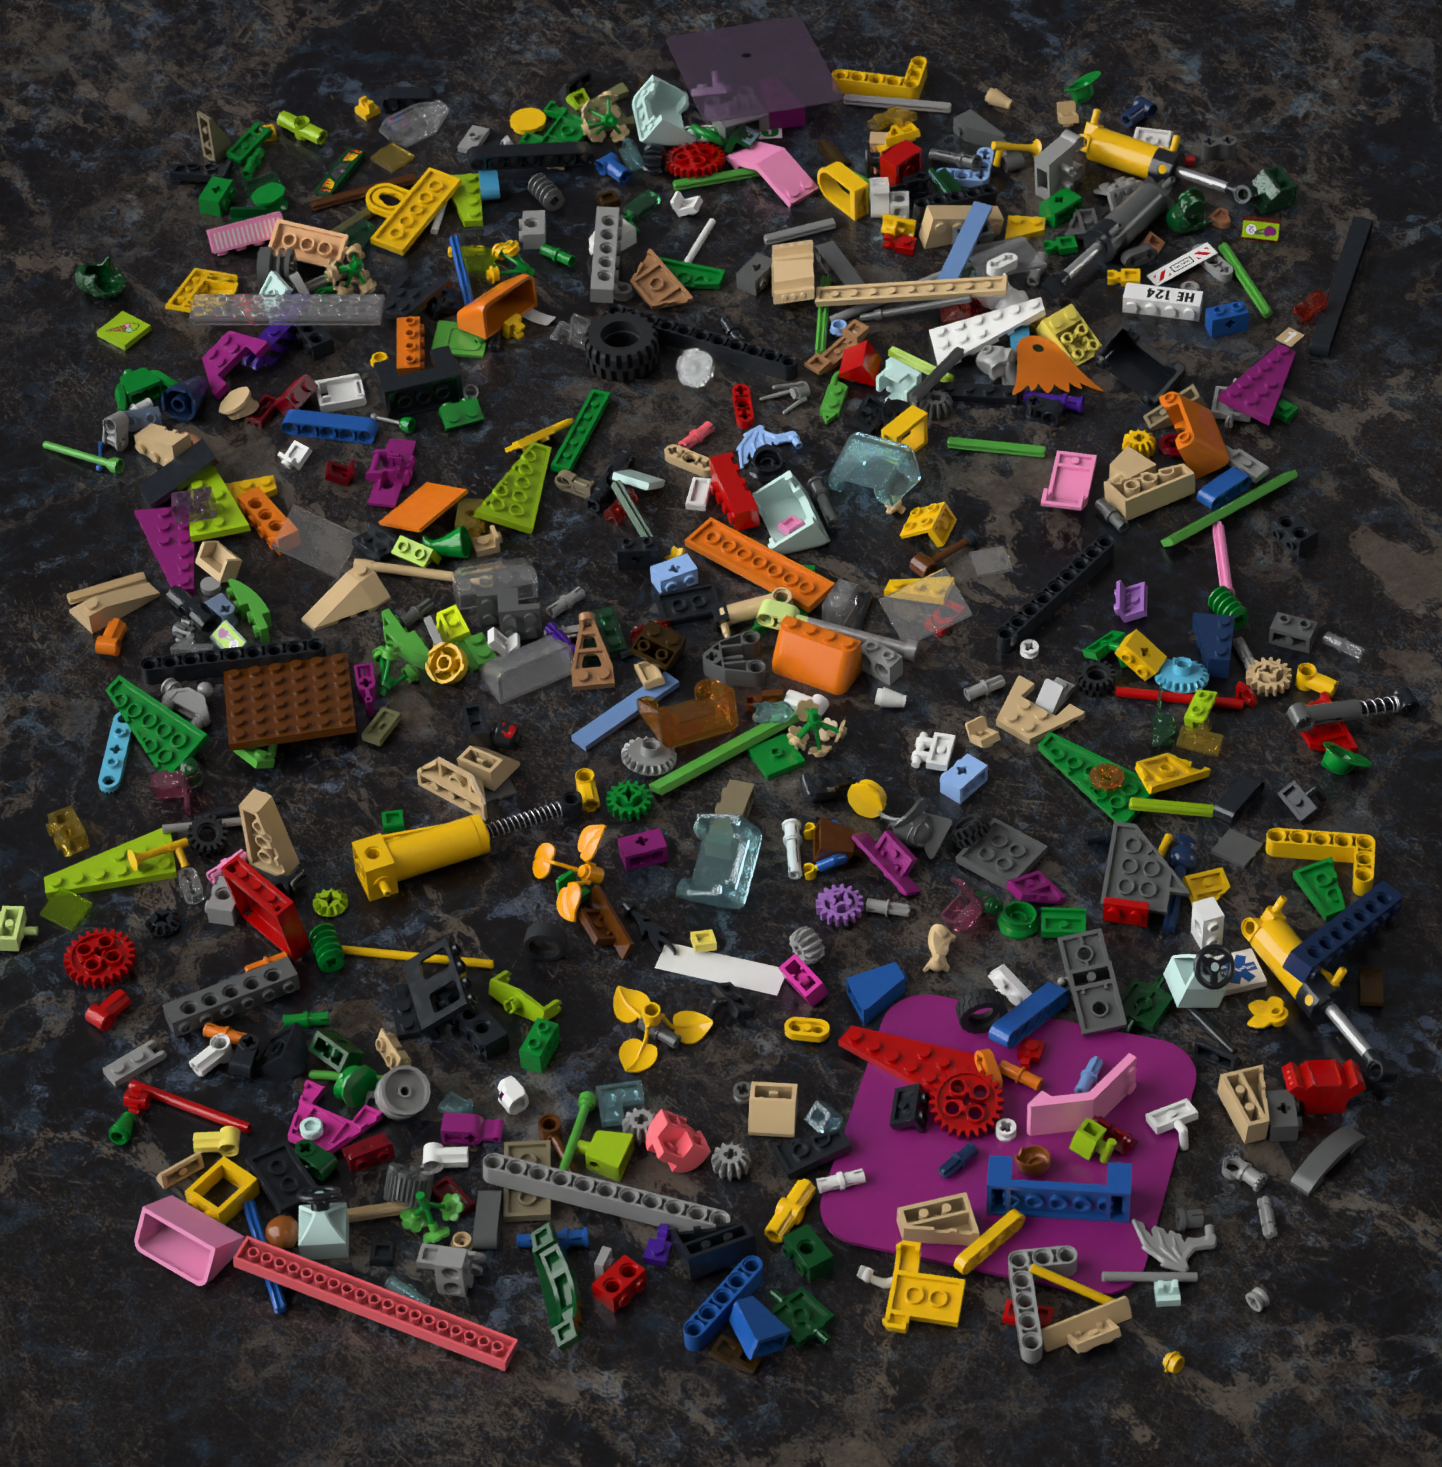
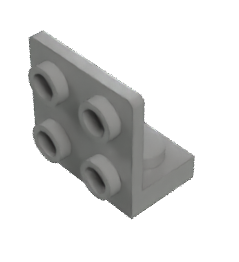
[1093,177,1142,211]

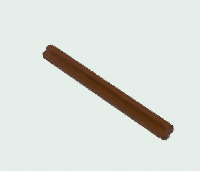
[311,173,417,211]

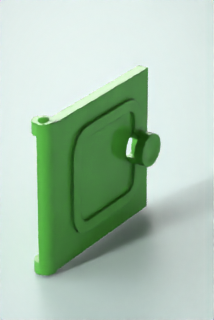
[430,320,488,359]

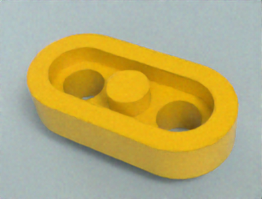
[784,1017,830,1042]

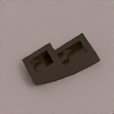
[1359,968,1384,1006]
[709,1334,764,1374]

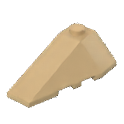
[301,562,391,631]
[69,582,160,634]

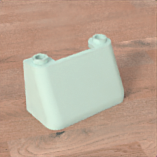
[632,75,697,146]
[752,470,830,555]

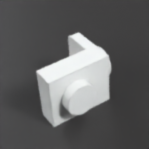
[670,191,703,217]
[277,440,312,470]
[487,627,520,658]

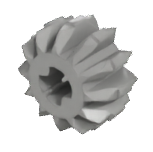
[789,926,825,965]
[622,1107,657,1146]
[711,1141,751,1181]

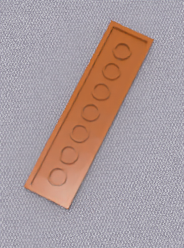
[684,517,836,613]

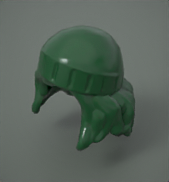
[1166,186,1213,235]
[75,256,127,299]

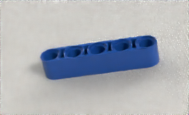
[281,409,379,444]
[988,982,1071,1049]
[683,1256,763,1351]

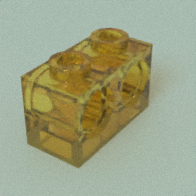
[46,805,90,857]

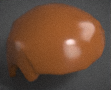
[1014,1145,1052,1177]
[265,1215,299,1249]

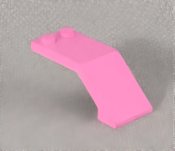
[725,141,819,208]
[1041,451,1097,511]
[1027,1053,1137,1136]

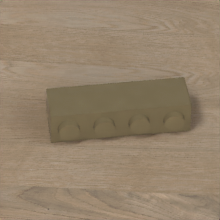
[702,779,755,860]

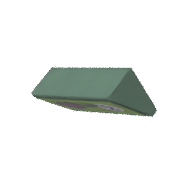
[210,620,248,649]

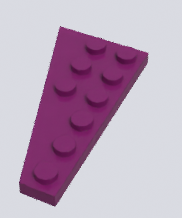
[1218,344,1296,426]
[134,506,195,595]

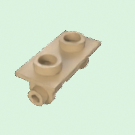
[375,1028,412,1070]

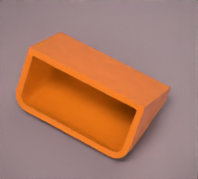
[457,273,538,339]
[772,615,862,695]

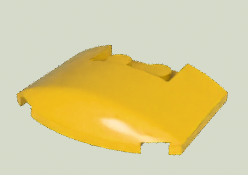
[165,268,238,316]

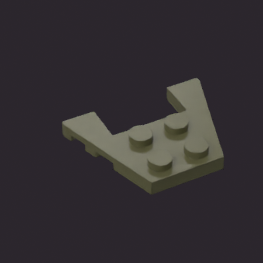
[579,82,636,132]

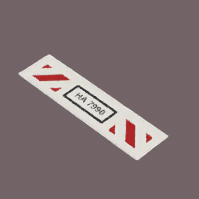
[1146,242,1217,286]

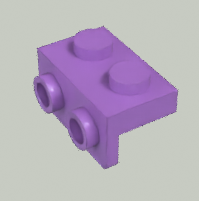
[1114,580,1148,623]

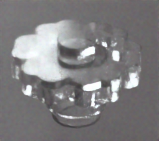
[676,348,714,388]

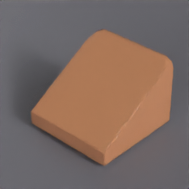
[1139,231,1165,255]

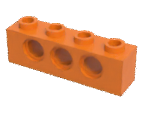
[237,487,301,555]

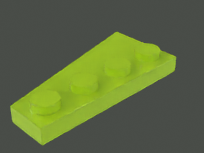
[451,173,483,227]

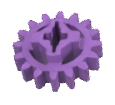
[816,884,864,927]

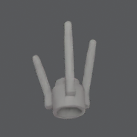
[760,381,810,415]

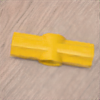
[764,1178,816,1244]

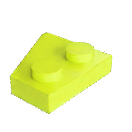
[432,604,472,647]

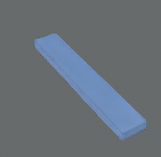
[937,201,992,280]
[571,671,680,751]

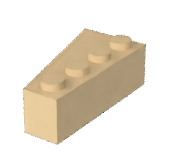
[918,205,1004,249]
[1104,463,1195,521]

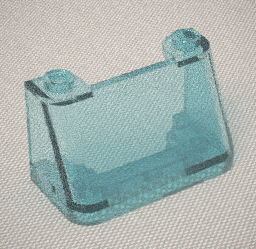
[828,432,921,506]
[676,814,762,909]

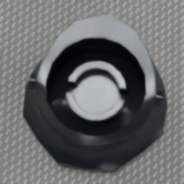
[749,444,787,483]

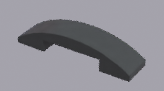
[1290,1125,1366,1196]

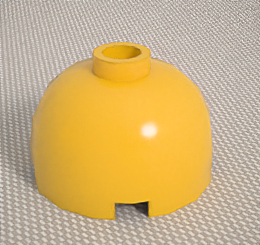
[425,642,468,685]

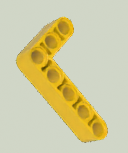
[832,56,927,100]
[1265,828,1375,897]

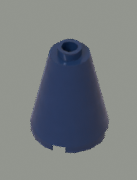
[161,375,209,422]

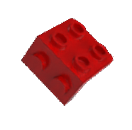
[1103,896,1150,927]

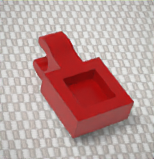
[882,233,917,255]
[1017,1038,1045,1072]

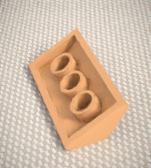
[268,219,349,268]

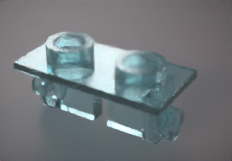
[618,138,643,171]
[752,701,796,724]

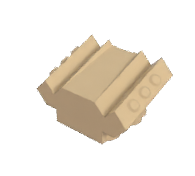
[771,240,815,305]

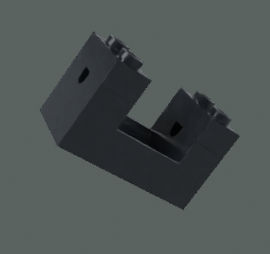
[373,345,463,420]

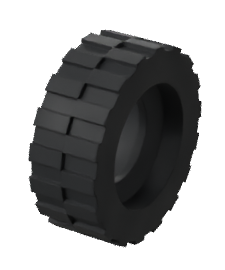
[955,988,1008,1034]

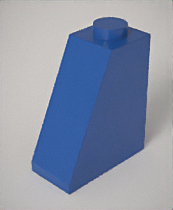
[846,962,907,1024]
[729,1296,791,1360]

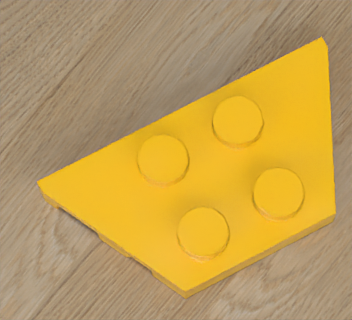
[1135,753,1211,794]

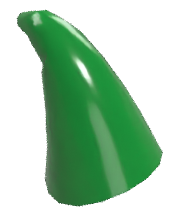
[422,525,472,558]

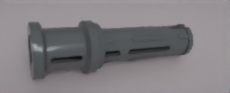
[929,148,982,171]
[807,476,840,528]

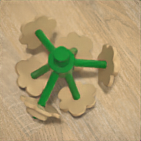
[581,91,630,143]
[786,699,847,757]

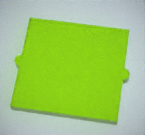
[460,245,497,273]
[40,887,93,932]

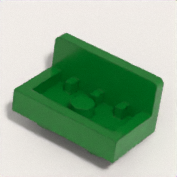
[438,397,484,431]

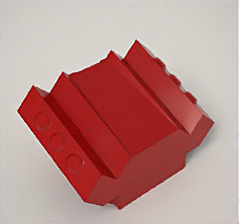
[1281,1059,1366,1115]

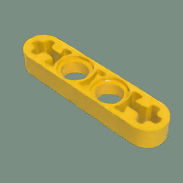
[953,1209,1026,1275]

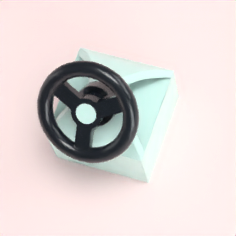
[1163,944,1235,1008]
[296,1186,349,1260]

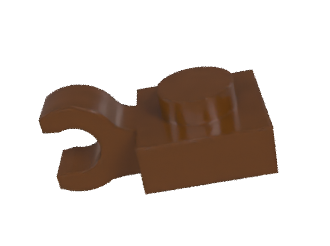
[747,689,784,712]

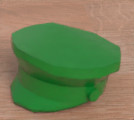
[251,182,288,213]
[997,901,1040,940]
[333,1065,377,1108]

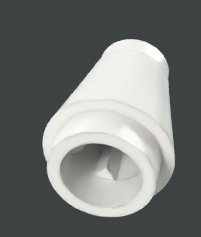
[875,687,906,708]

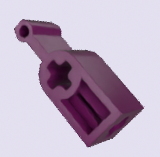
[354,662,377,717]
[441,1113,504,1145]

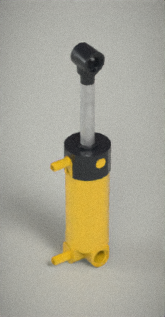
[1079,108,1258,204]
[1241,896,1399,1082]

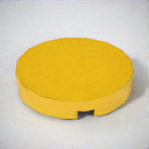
[510,108,546,135]

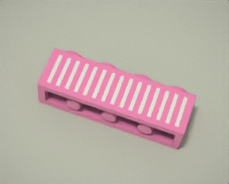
[206,211,283,256]

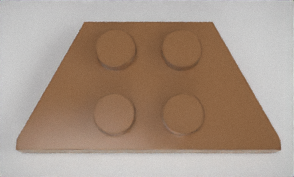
[630,248,694,310]

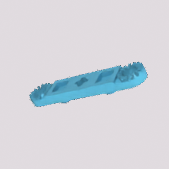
[98,712,133,794]

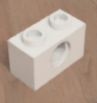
[1191,897,1224,949]

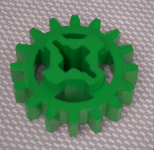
[606,780,653,821]

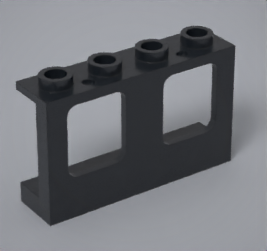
[402,937,478,1040]

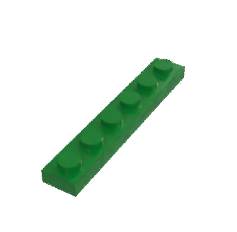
[551,389,611,473]

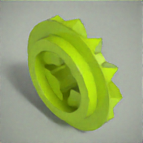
[313,888,348,917]

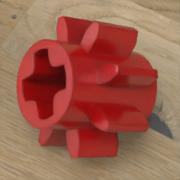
[123,1085,151,1114]

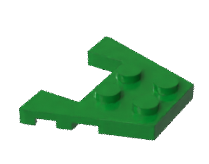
[519,100,592,144]

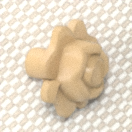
[885,495,906,514]

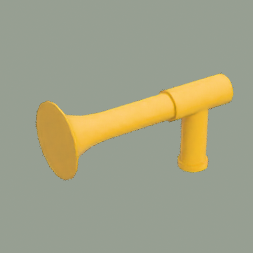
[991,139,1042,167]
[127,838,190,871]

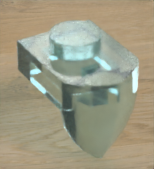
[437,1090,473,1114]

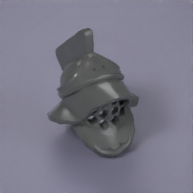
[878,797,953,860]

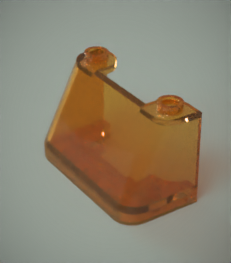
[636,677,738,748]

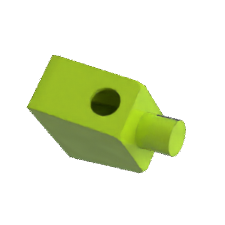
[576,1130,635,1182]

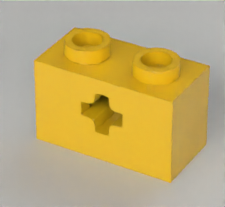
[1114,629,1167,681]

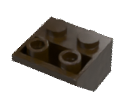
[629,620,686,671]

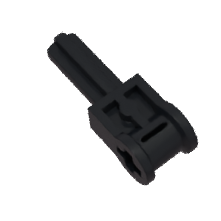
[889,171,930,198]

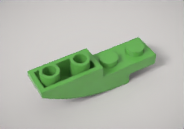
[226,578,272,644]
[381,608,431,670]

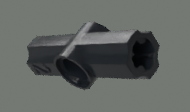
[166,585,217,633]

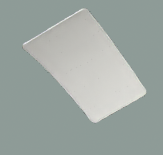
[522,309,556,325]

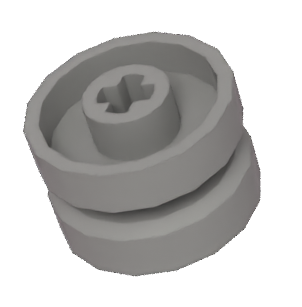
[374,1065,431,1121]

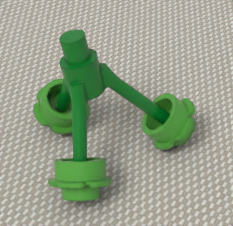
[372,643,420,697]

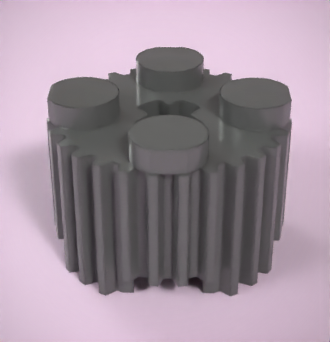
[383,1163,434,1208]

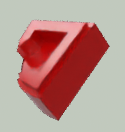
[1235,681,1257,707]

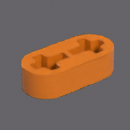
[974,1048,1003,1089]

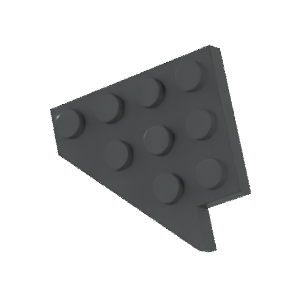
[1100,821,1190,915]

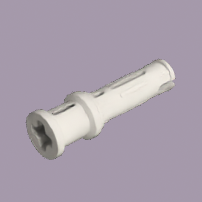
[782,818,802,880]

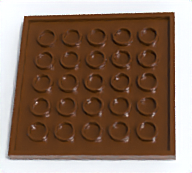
[223,653,357,751]

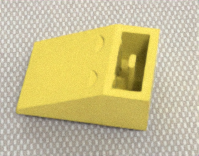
[1035,304,1102,367]

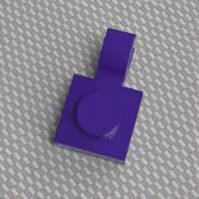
[643,1223,673,1267]

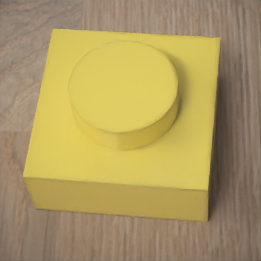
[690,929,717,953]

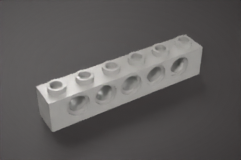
[590,206,623,303]

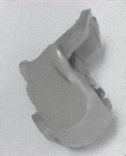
[976,345,1017,386]

